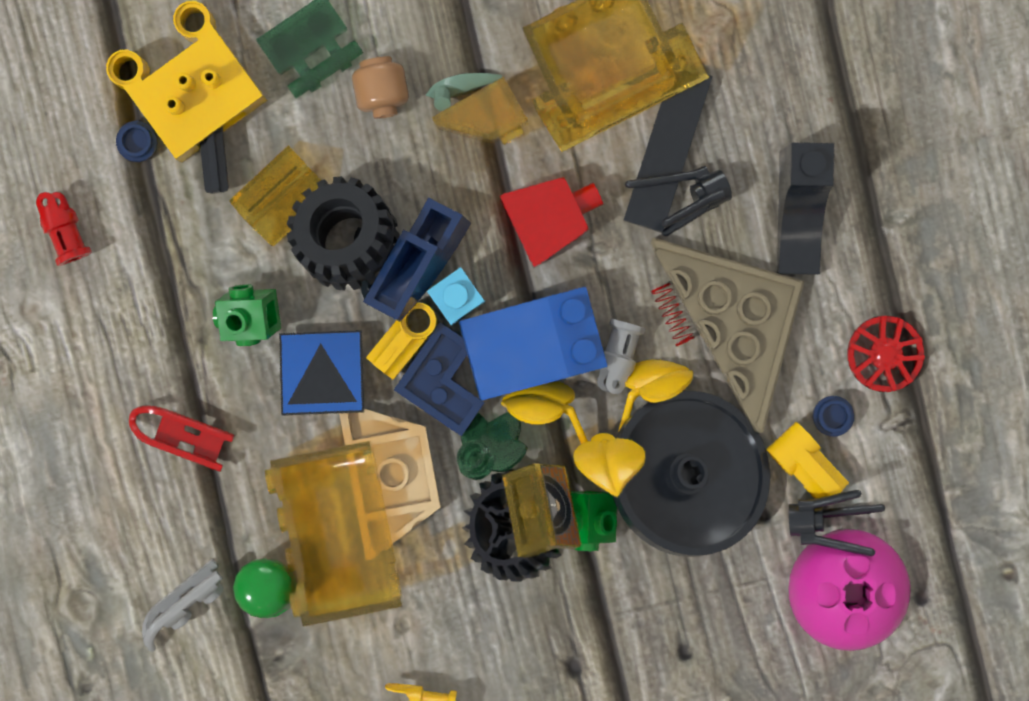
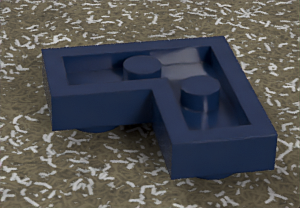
[394,322,485,436]

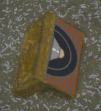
[502,463,581,557]

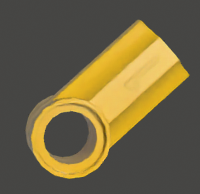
[366,302,438,380]
[766,422,849,499]

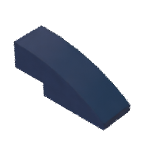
[363,197,471,322]

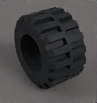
[287,176,400,291]

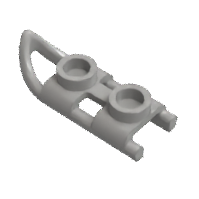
[142,559,224,652]

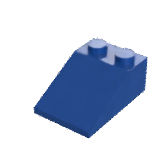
[459,286,608,401]

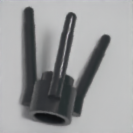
[625,166,732,237]
[789,490,885,556]

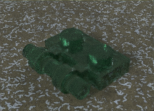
[256,0,364,99]

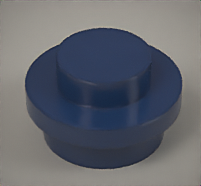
[116,121,158,162]
[812,396,854,437]

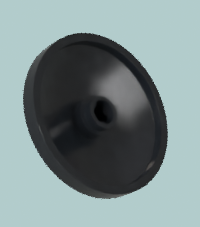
[613,391,770,557]

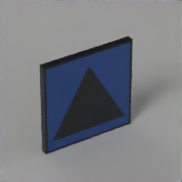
[279,330,364,416]

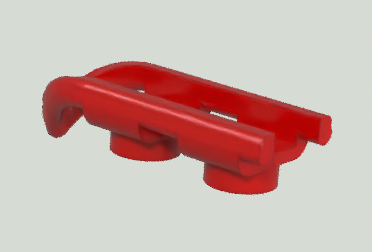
[129,406,235,472]

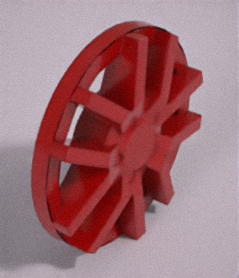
[847,316,925,392]

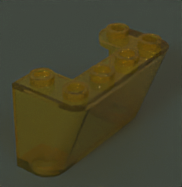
[265,440,403,627]

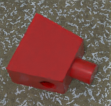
[500,177,604,268]

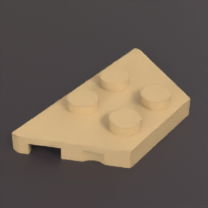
[339,409,441,560]

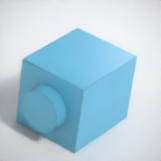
[427,267,485,326]

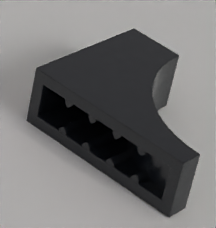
[777,142,834,275]

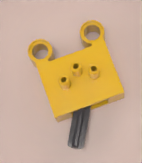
[106,1,268,194]

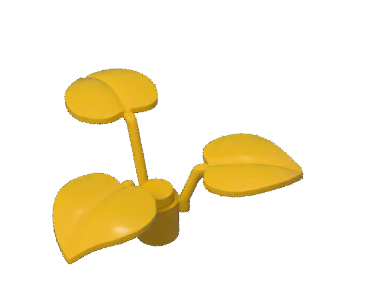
[501,359,694,497]

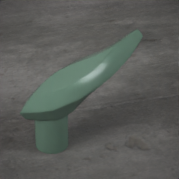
[426,73,503,111]

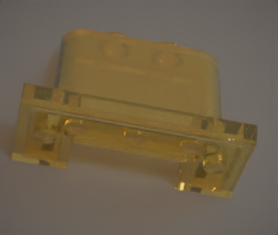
[522,0,709,152]

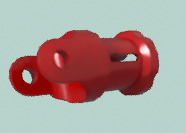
[36,192,92,266]

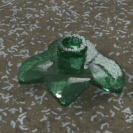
[457,412,528,480]

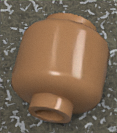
[352,56,409,119]

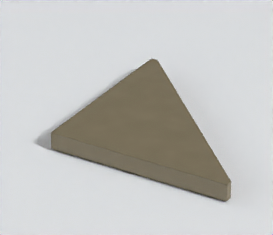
[650,238,805,433]

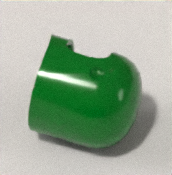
[233,558,297,618]

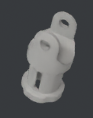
[597,319,646,394]

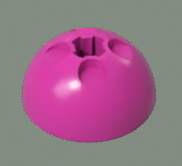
[788,529,911,651]

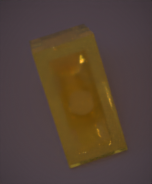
[431,77,528,145]

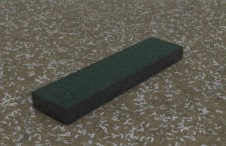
[623,64,713,233]

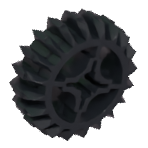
[461,469,562,582]

